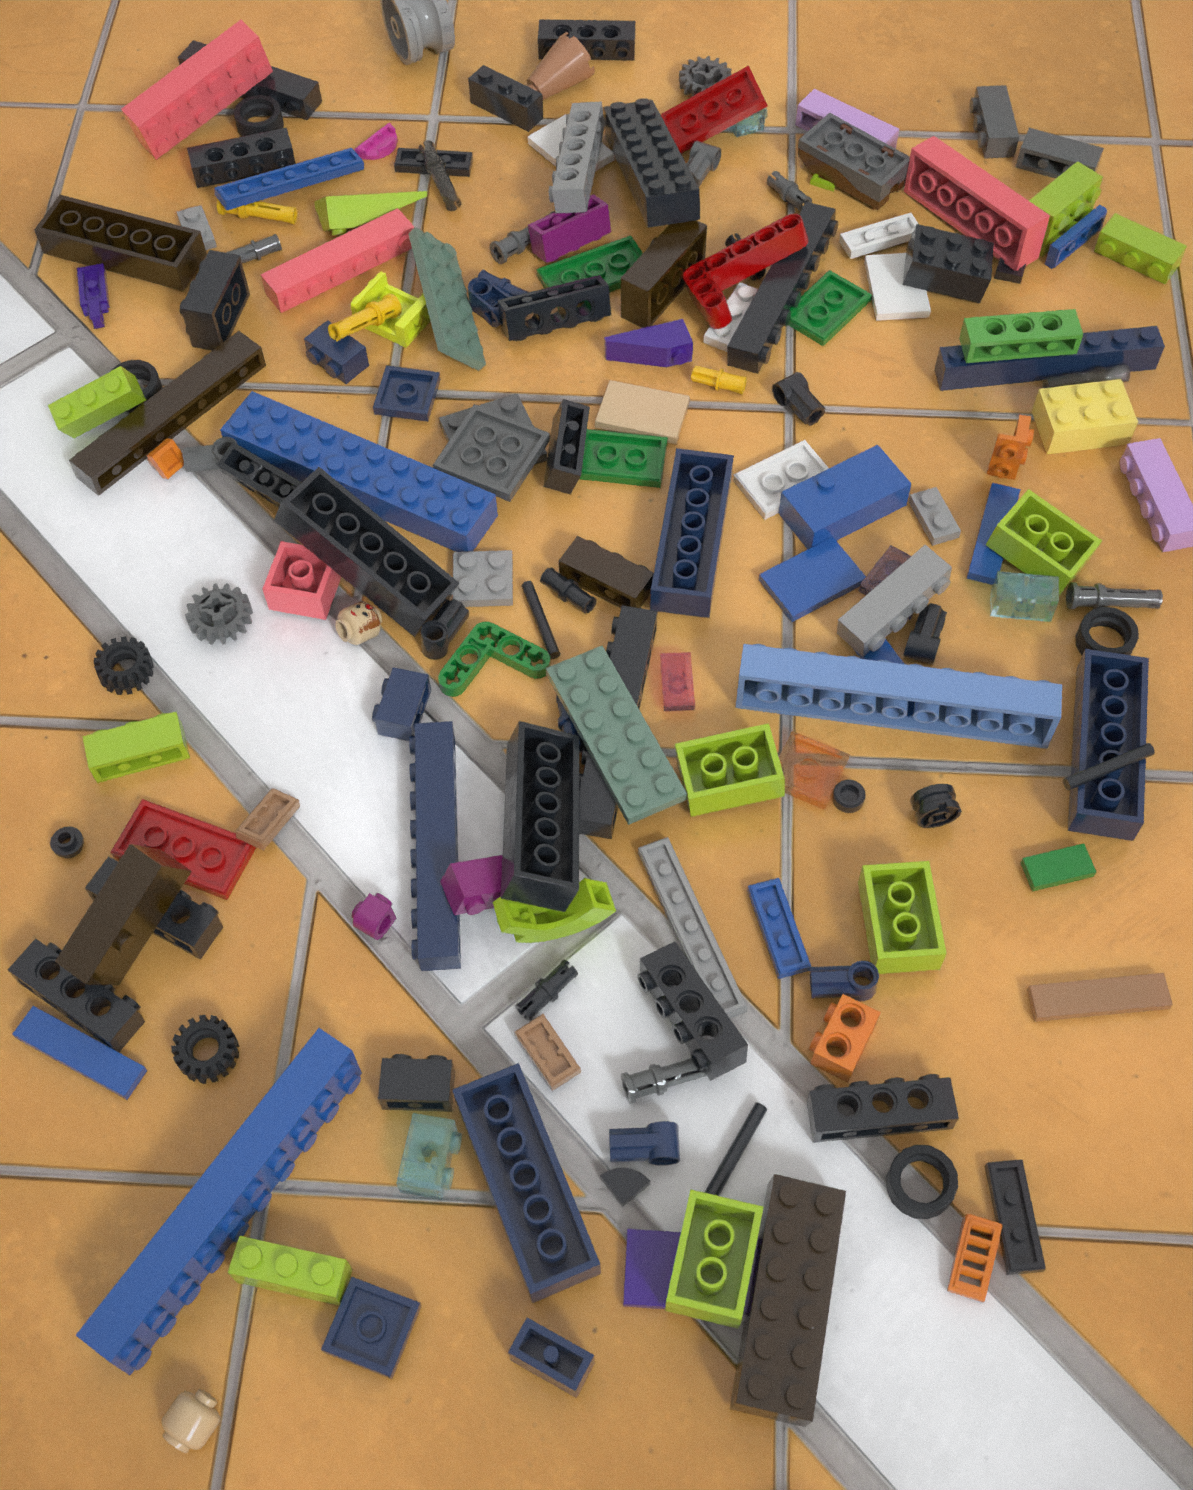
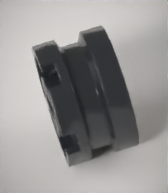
[910,784,962,828]

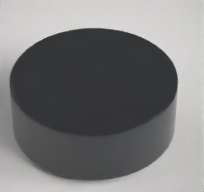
[832,780,866,813]

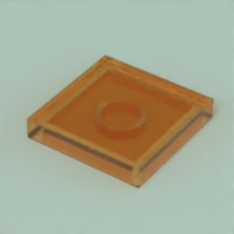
[779,731,850,810]

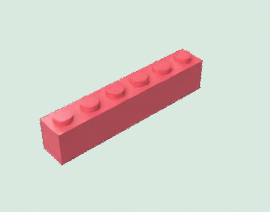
[261,208,414,313]

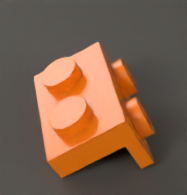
[987,414,1034,480]

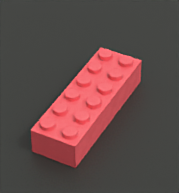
[121,20,273,160]
[904,136,1050,271]

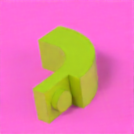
[492,878,616,943]

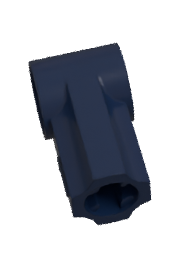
[810,960,879,1002]
[609,1121,680,1166]

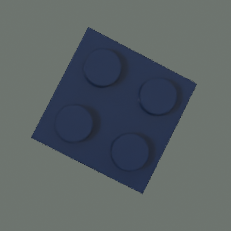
[373,365,441,422]
[321,1277,422,1379]

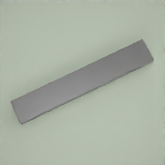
[638,837,748,1018]

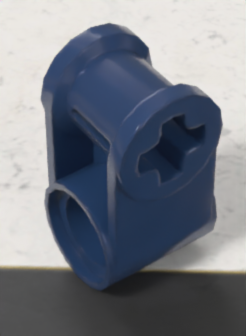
[468,277,511,328]

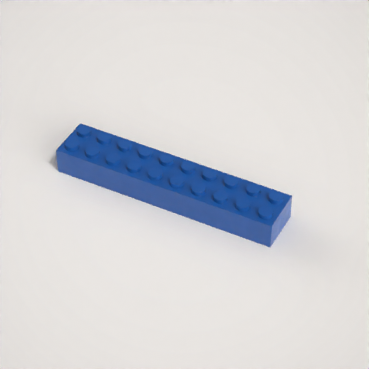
[220,391,498,552]
[76,1028,362,1375]

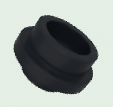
[50,826,84,858]

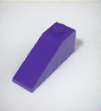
[604,319,693,367]

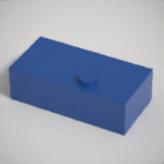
[779,445,911,549]

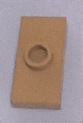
[235,788,300,851]
[514,1014,581,1091]

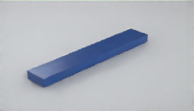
[214,148,364,210]

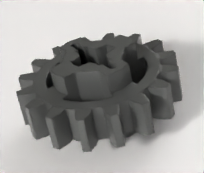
[679,56,732,96]
[185,583,253,645]

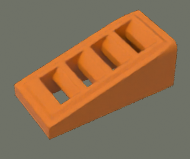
[947,1214,1002,1303]

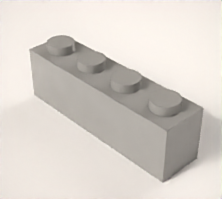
[837,544,952,657]

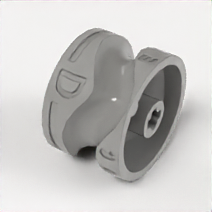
[380,0,455,65]

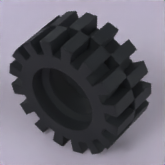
[94,636,154,695]
[171,1015,240,1084]

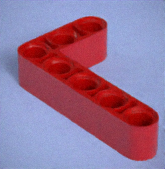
[682,214,809,329]

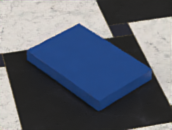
[759,537,867,622]

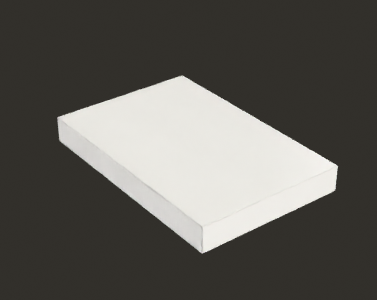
[528,114,614,171]
[864,253,931,321]
[733,440,829,520]

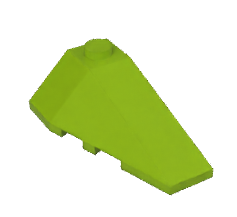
[314,191,427,236]

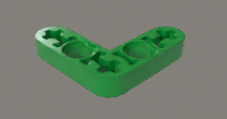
[438,622,551,697]

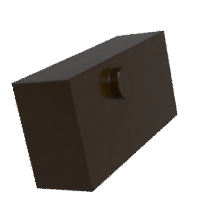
[621,220,707,328]
[55,844,192,985]

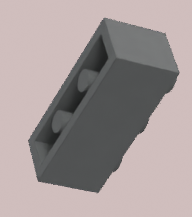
[969,85,1019,159]
[1016,128,1104,179]

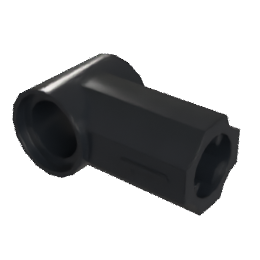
[772,372,825,426]
[421,599,469,660]
[903,603,947,665]

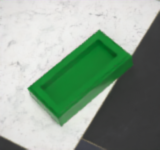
[1020,843,1096,892]

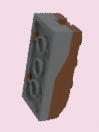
[798,113,910,210]

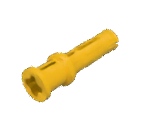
[217,199,298,224]
[328,293,402,341]

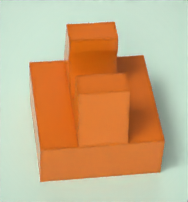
[147,438,184,479]

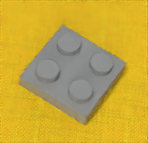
[453,550,513,607]

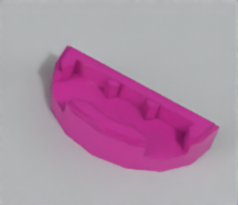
[354,123,398,160]

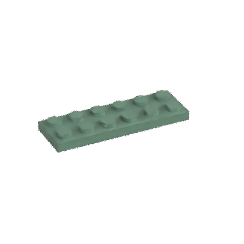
[408,227,486,371]
[546,646,687,825]

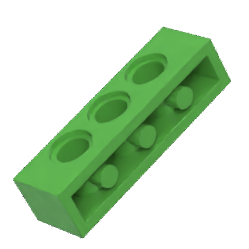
[959,309,1083,363]

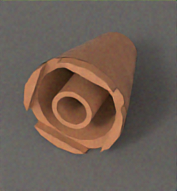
[527,32,595,100]

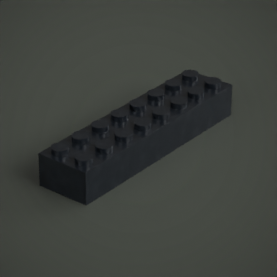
[603,98,700,228]

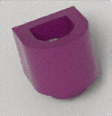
[351,893,397,940]

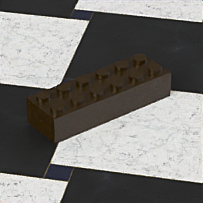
[34,195,207,291]
[730,1174,846,1427]

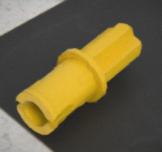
[691,366,747,395]

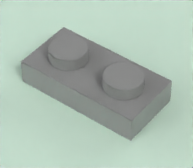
[177,205,217,250]
[908,487,961,546]

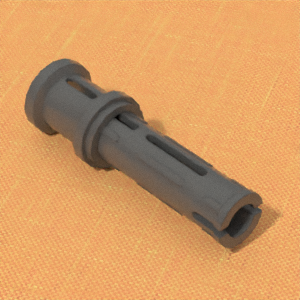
[489,211,555,264]
[1066,582,1163,609]
[621,1058,707,1104]

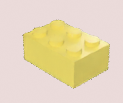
[1032,379,1138,455]

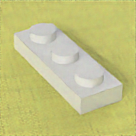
[839,213,919,259]
[703,283,758,352]

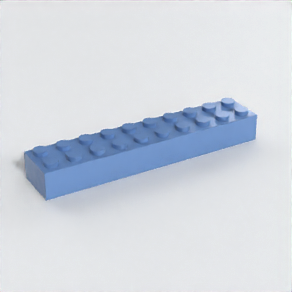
[735,644,1062,749]

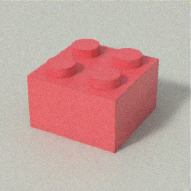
[262,541,341,620]

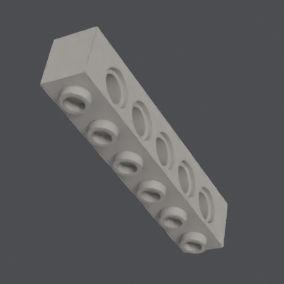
[549,101,605,213]

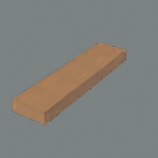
[1027,973,1173,1022]

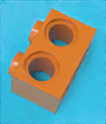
[808,994,881,1082]

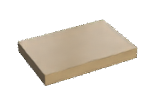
[595,380,690,444]

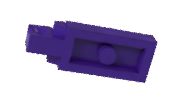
[77,263,110,329]

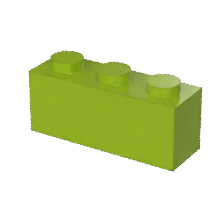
[1094,213,1187,284]
[48,366,146,438]
[83,712,190,783]
[228,1236,353,1306]

